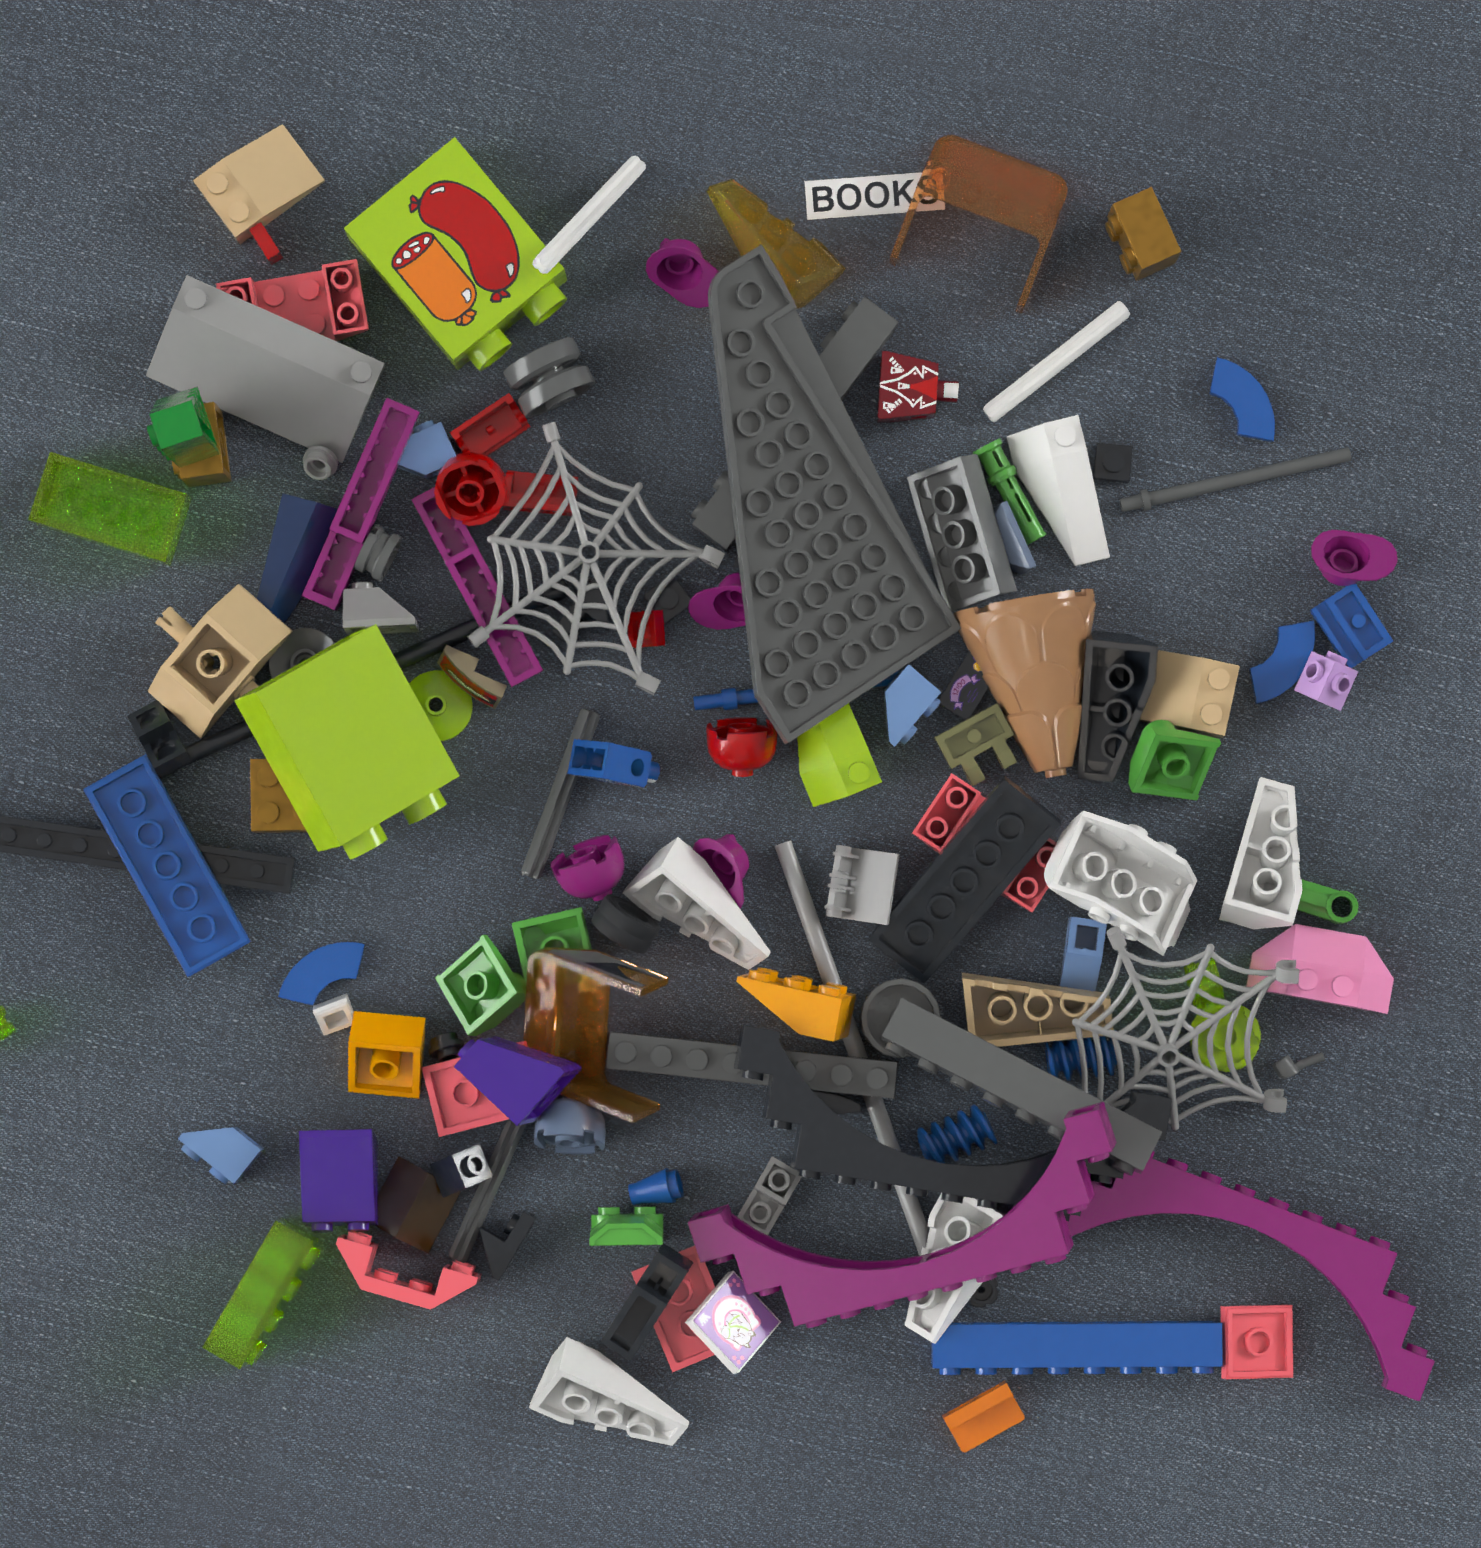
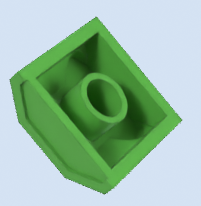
[1128,720,1221,800]
[512,907,598,993]
[435,935,527,1036]
[589,1206,664,1246]

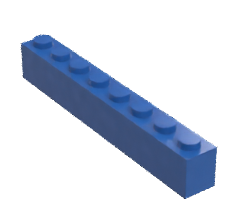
[931,1321,1223,1375]

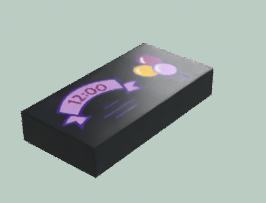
[939,650,989,720]

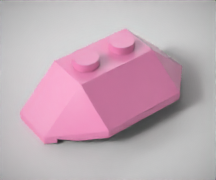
[1246,924,1394,1014]

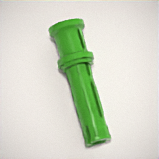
[972,438,1047,545]

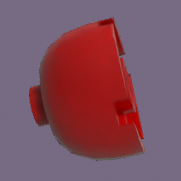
[434,452,507,526]
[706,717,777,777]

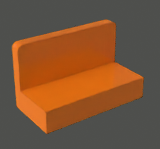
[942,1380,1025,1453]

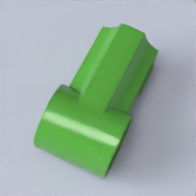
[1297,879,1358,925]

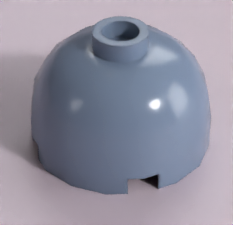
[534,1094,606,1155]

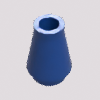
[628,1168,684,1205]

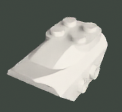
[1044,811,1197,956]

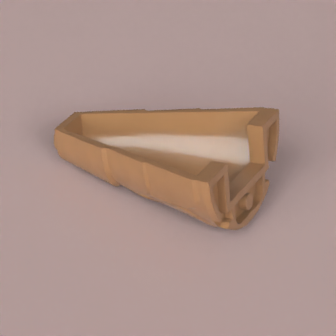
[954,589,1096,778]

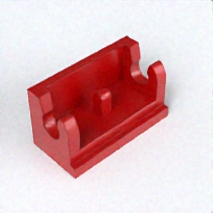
[450,393,531,456]
[502,470,578,517]

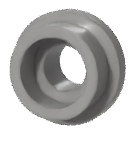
[303,446,338,480]

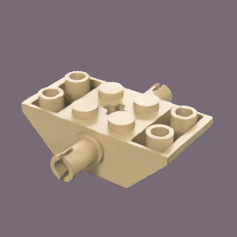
[148,584,293,739]

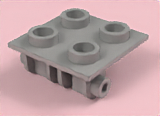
[824,845,900,925]

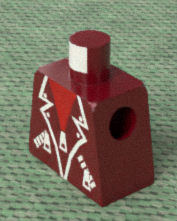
[877,351,959,423]

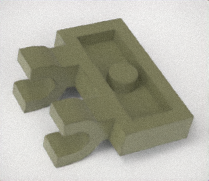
[933,703,1017,786]

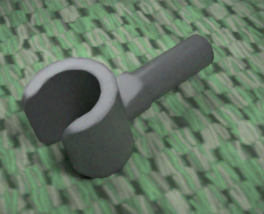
[1272,1052,1325,1079]

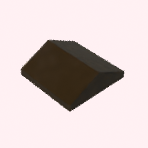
[375,1156,462,1253]

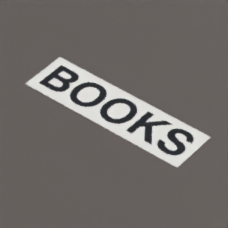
[804,171,945,220]

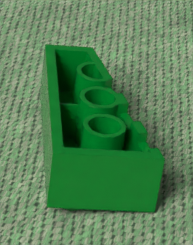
[147,386,220,468]

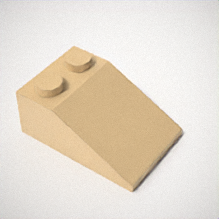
[193,124,325,244]
[1139,650,1240,739]

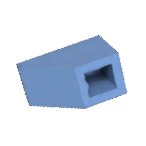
[397,420,456,479]
[884,664,941,747]
[1059,917,1107,991]
[178,1127,264,1184]

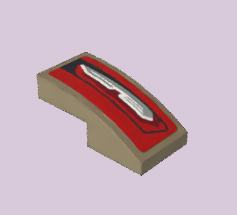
[437,645,507,709]

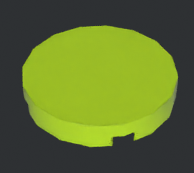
[1189,1003,1261,1072]

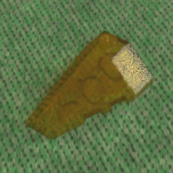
[707,179,846,309]

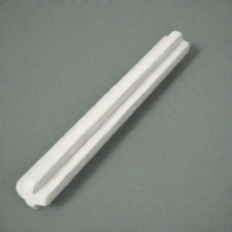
[533,156,646,274]
[983,301,1130,422]

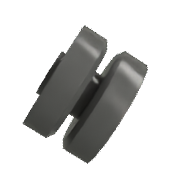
[503,337,595,418]
[859,978,941,1058]

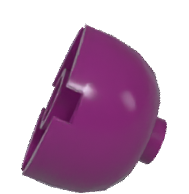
[550,835,625,901]

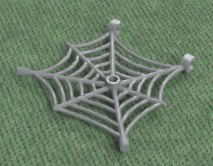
[467,422,725,696]
[1072,926,1300,1131]

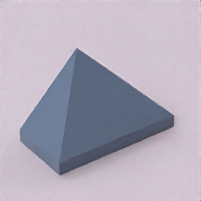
[994,501,1036,575]

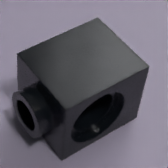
[429,1144,493,1198]

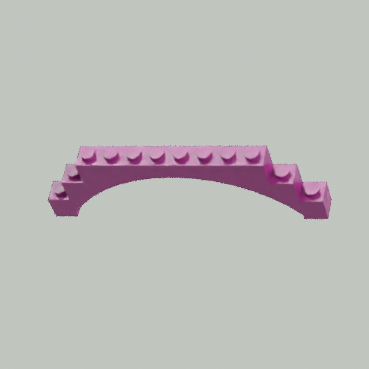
[687,1102,1117,1328]
[1066,1151,1435,1402]

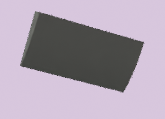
[907,454,1017,612]

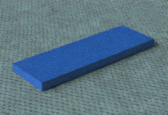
[83,754,252,977]

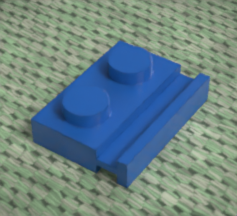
[1309,584,1393,668]

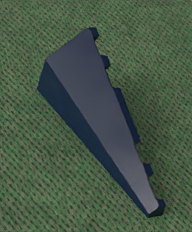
[257,493,338,623]

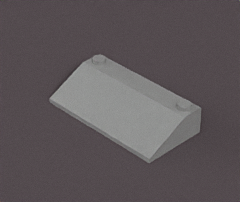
[146,275,385,463]

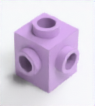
[1294,651,1358,711]

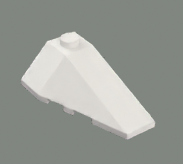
[1006,415,1110,566]

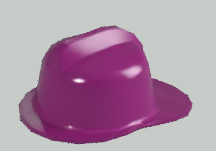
[646,238,719,308]
[1311,529,1398,586]
[688,573,746,630]
[693,834,749,909]

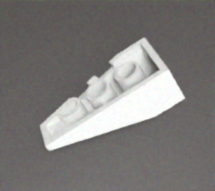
[1219,777,1302,929]
[623,837,771,970]
[905,1193,1005,1344]
[529,1337,689,1446]

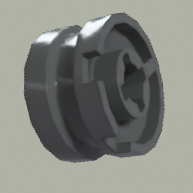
[354,525,402,582]

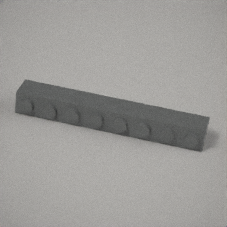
[691,296,899,553]
[881,998,1162,1176]
[606,1031,899,1099]

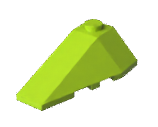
[797,703,882,807]

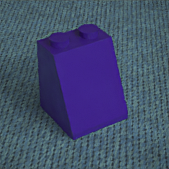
[454,1036,582,1126]
[299,1129,378,1233]

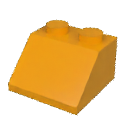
[348,1011,426,1099]

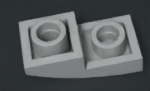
[737,1156,802,1235]

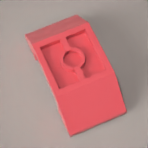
[216,259,369,341]
[912,773,1057,913]
[336,1231,482,1310]

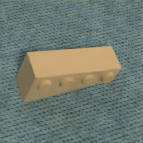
[961,972,1114,1047]

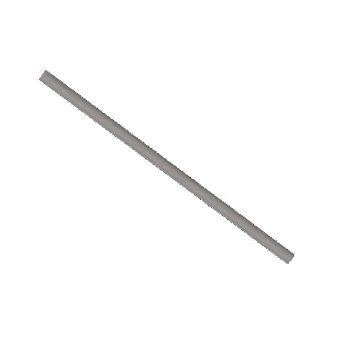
[775,840,929,1256]

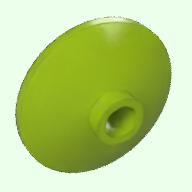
[409,670,473,741]

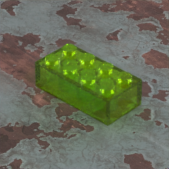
[28,452,192,566]
[202,1218,321,1369]

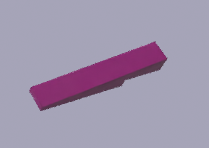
[302,398,420,611]
[411,487,543,687]

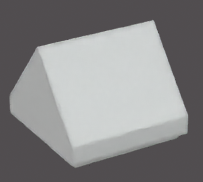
[313,993,354,1036]

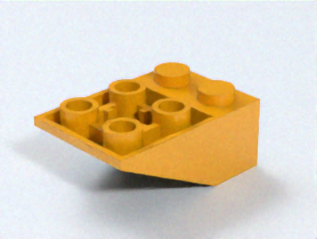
[736,967,857,1042]

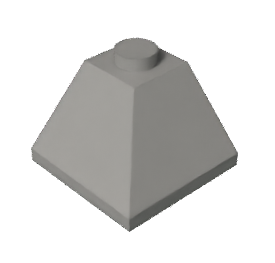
[343,582,419,636]

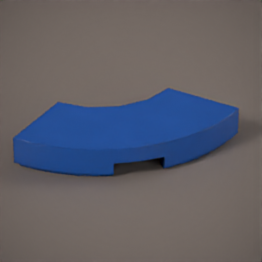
[1209,357,1275,442]
[1249,621,1315,704]
[278,942,365,1006]

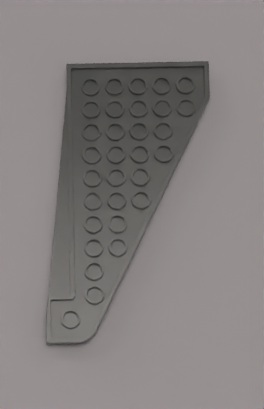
[708,244,961,744]

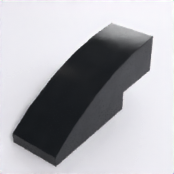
[600,1243,694,1362]

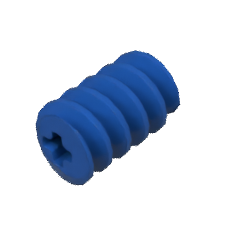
[1045,1030,1117,1081]
[917,1104,998,1163]

